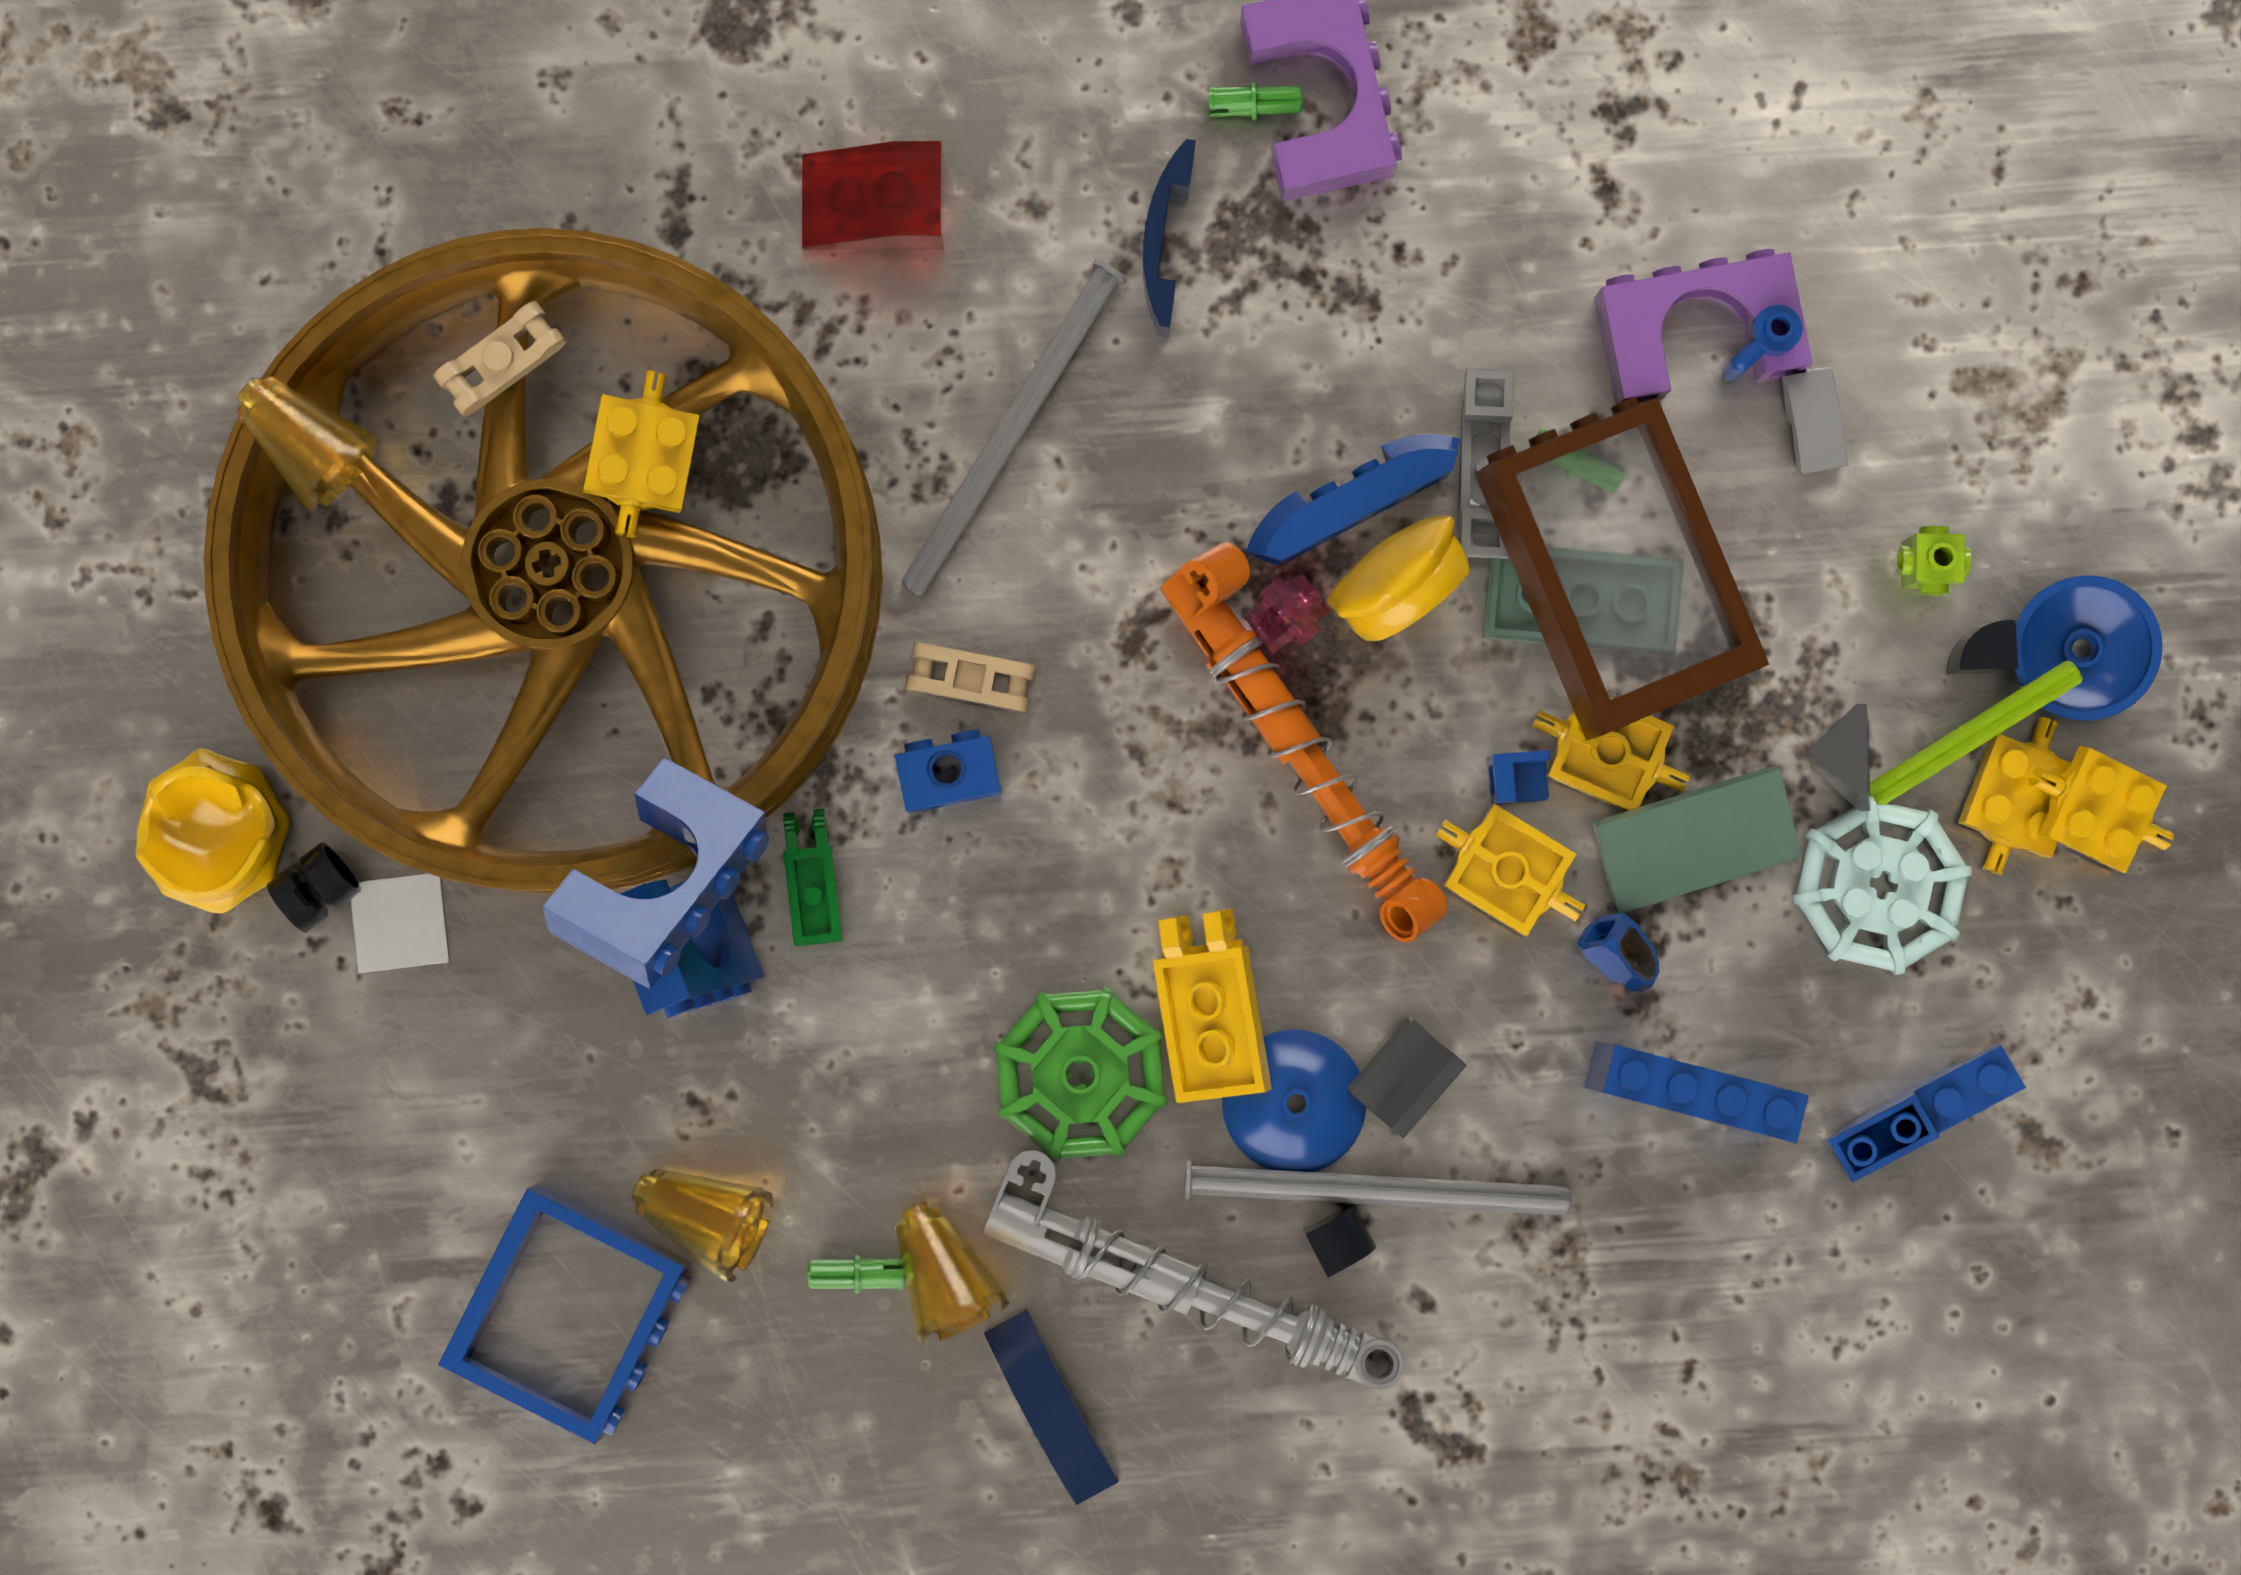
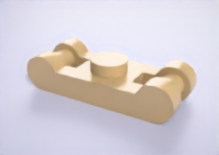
[433,301,566,417]
[905,642,1036,713]

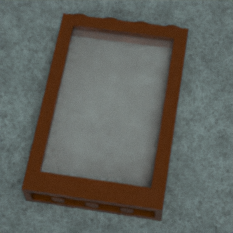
[1474,397,1770,741]

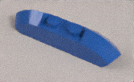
[1246,434,1460,566]

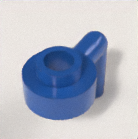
[1722,304,1803,382]

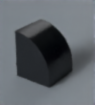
[1946,620,2018,675]
[1303,1204,1376,1278]

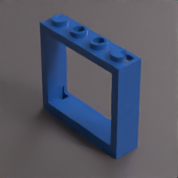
[438,1185,692,1444]

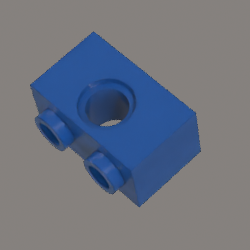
[895,729,1003,814]

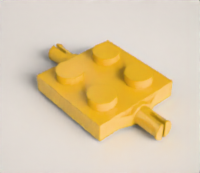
[582,371,700,538]
[1531,697,1690,811]
[1958,716,2071,875]
[2029,745,2174,873]
[1434,804,1585,937]

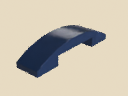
[1143,139,1196,338]
[984,1309,1119,1505]

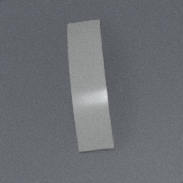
[1459,368,1514,559]

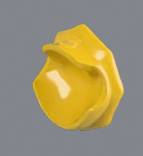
[1327,515,1470,641]
[135,748,290,914]

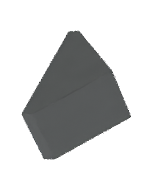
[1807,704,1870,811]

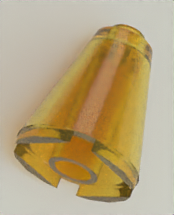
[236,377,381,514]
[632,1169,774,1282]
[895,1202,1010,1346]

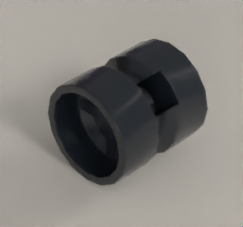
[266,842,361,933]

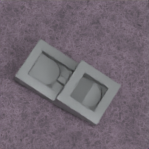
[1782,366,1849,474]

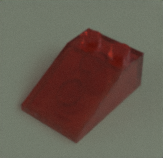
[802,141,945,250]

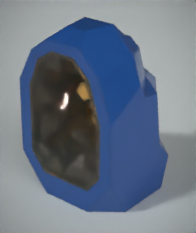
[1577,912,1659,992]

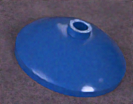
[2013,575,2163,721]
[1222,1030,1366,1172]

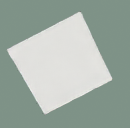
[351,873,449,973]

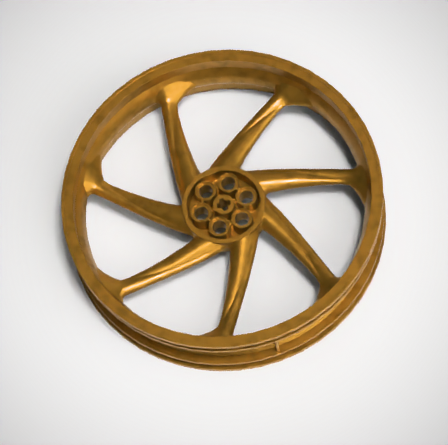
[204,228,883,894]

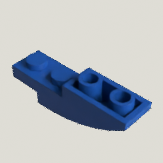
[1828,1043,2026,1183]

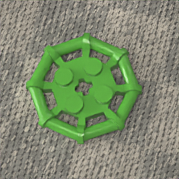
[993,986,1168,1162]

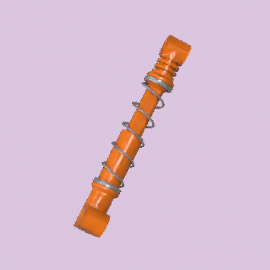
[1159,542,1448,943]

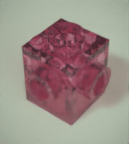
[1244,573,1331,655]

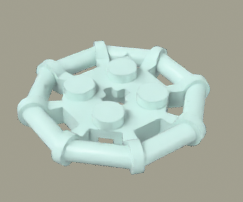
[1792,796,1973,975]

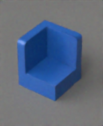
[1487,750,1551,805]

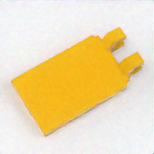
[1152,908,1272,1103]

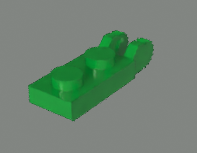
[783,808,844,947]

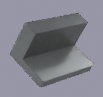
[1348,1018,1467,1139]

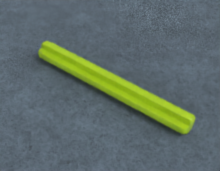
[1870,661,2083,805]

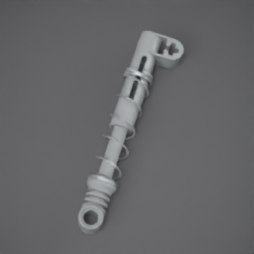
[982,1150,1404,1389]

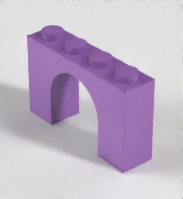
[1240,0,1402,202]
[1595,249,1813,405]

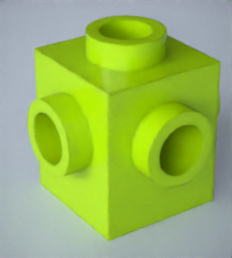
[1897,526,1972,596]

